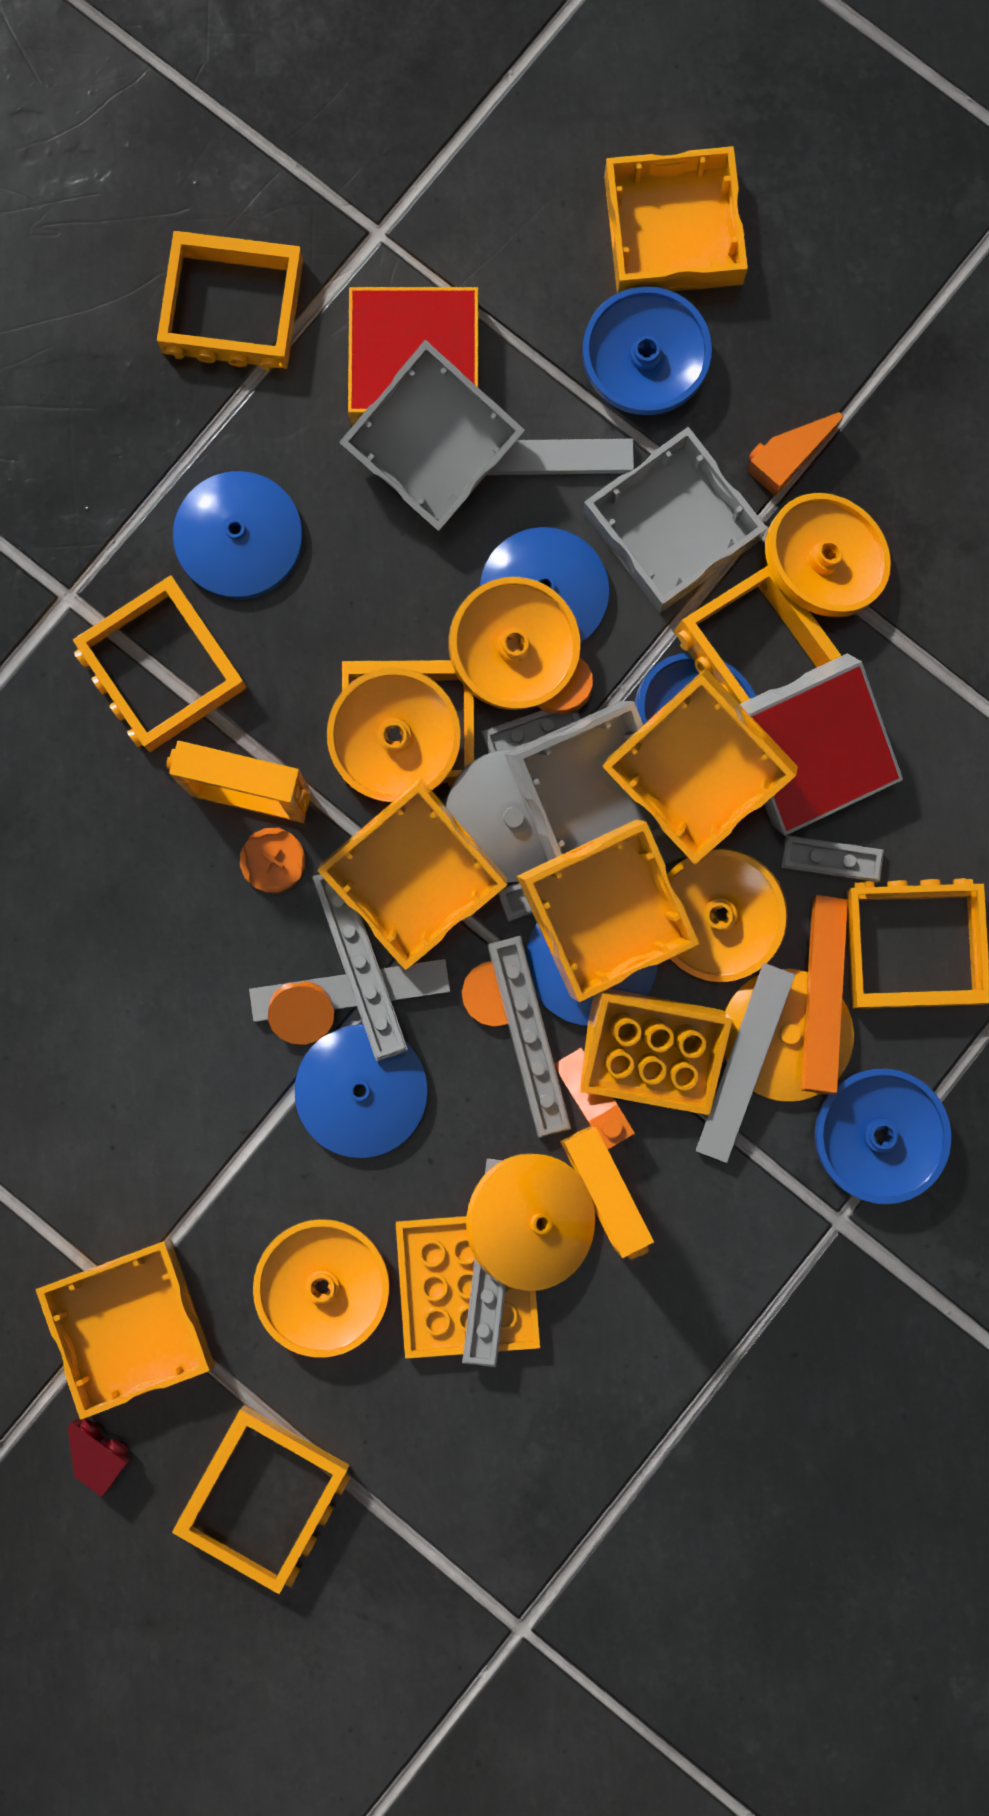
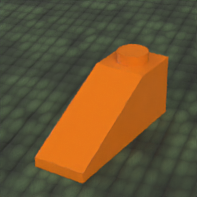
[747,412,844,496]
[554,1048,635,1150]

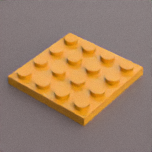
[396,1216,540,1359]

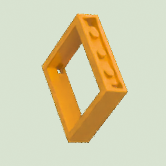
[157,231,304,371]
[673,566,841,704]
[73,575,247,752]
[342,660,474,788]
[166,741,312,823]
[846,878,989,1009]
[560,1126,654,1260]
[172,1405,351,1594]

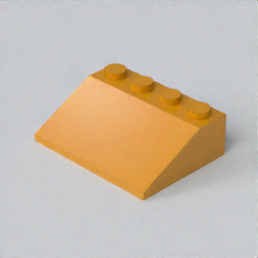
[580,988,733,1115]

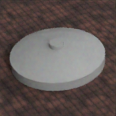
[445,750,548,882]

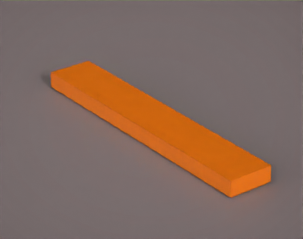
[801,895,848,1095]

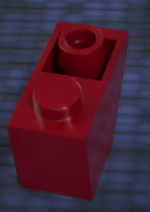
[68,1418,133,1497]

